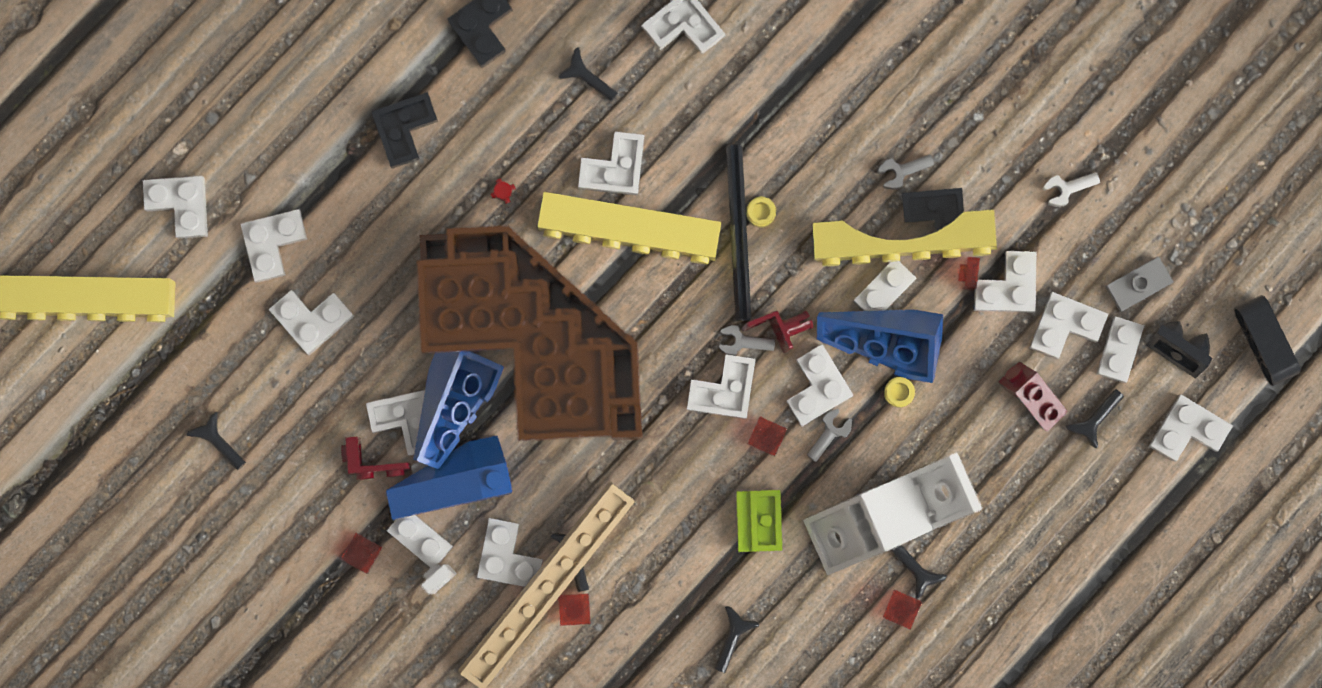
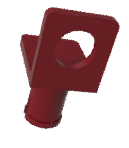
[741,310,813,353]

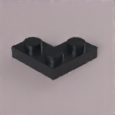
[447,0,513,68]
[372,92,438,169]
[902,188,964,232]

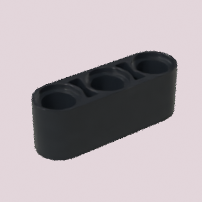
[1234,295,1301,386]

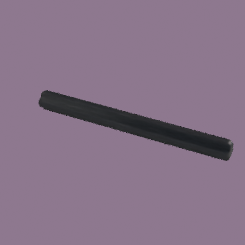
[726,144,751,321]

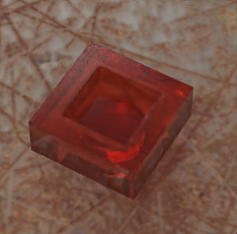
[957,257,980,291]
[747,417,787,457]
[341,533,383,574]
[882,590,922,630]
[559,594,591,626]

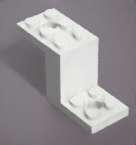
[803,453,982,575]

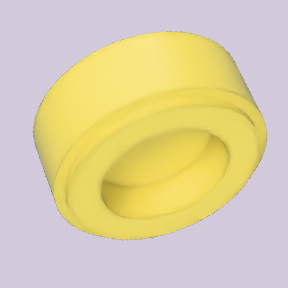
[746,197,776,228]
[884,377,915,408]

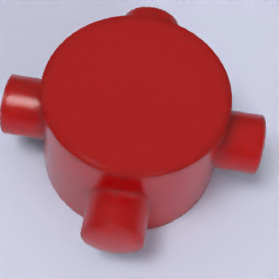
[491,179,516,204]

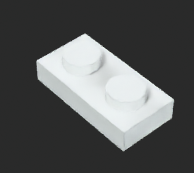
[853,261,916,311]
[1097,316,1144,383]
[387,515,453,568]
[421,564,457,594]

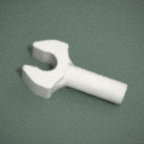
[1042,172,1100,207]

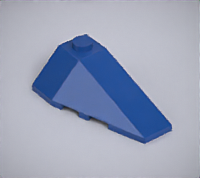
[817,309,943,383]
[413,351,504,469]
[386,435,513,520]

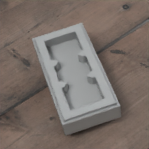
[1105,256,1173,312]

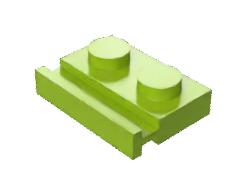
[736,490,782,552]

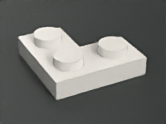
[642,0,725,54]
[578,132,644,195]
[143,176,208,239]
[241,209,307,283]
[974,251,1036,313]
[269,290,354,355]
[1030,292,1108,359]
[786,344,853,427]
[687,355,755,419]
[366,390,425,456]
[1149,395,1233,462]
[477,518,543,587]

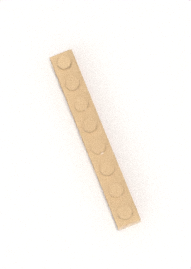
[458,481,635,688]

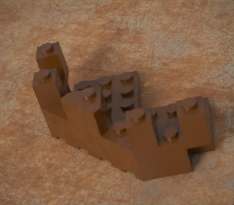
[417,225,643,441]

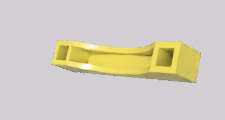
[813,210,997,267]

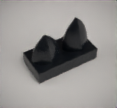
[1146,321,1213,379]

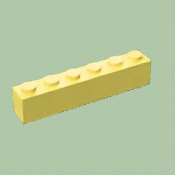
[538,192,721,264]
[0,276,175,322]

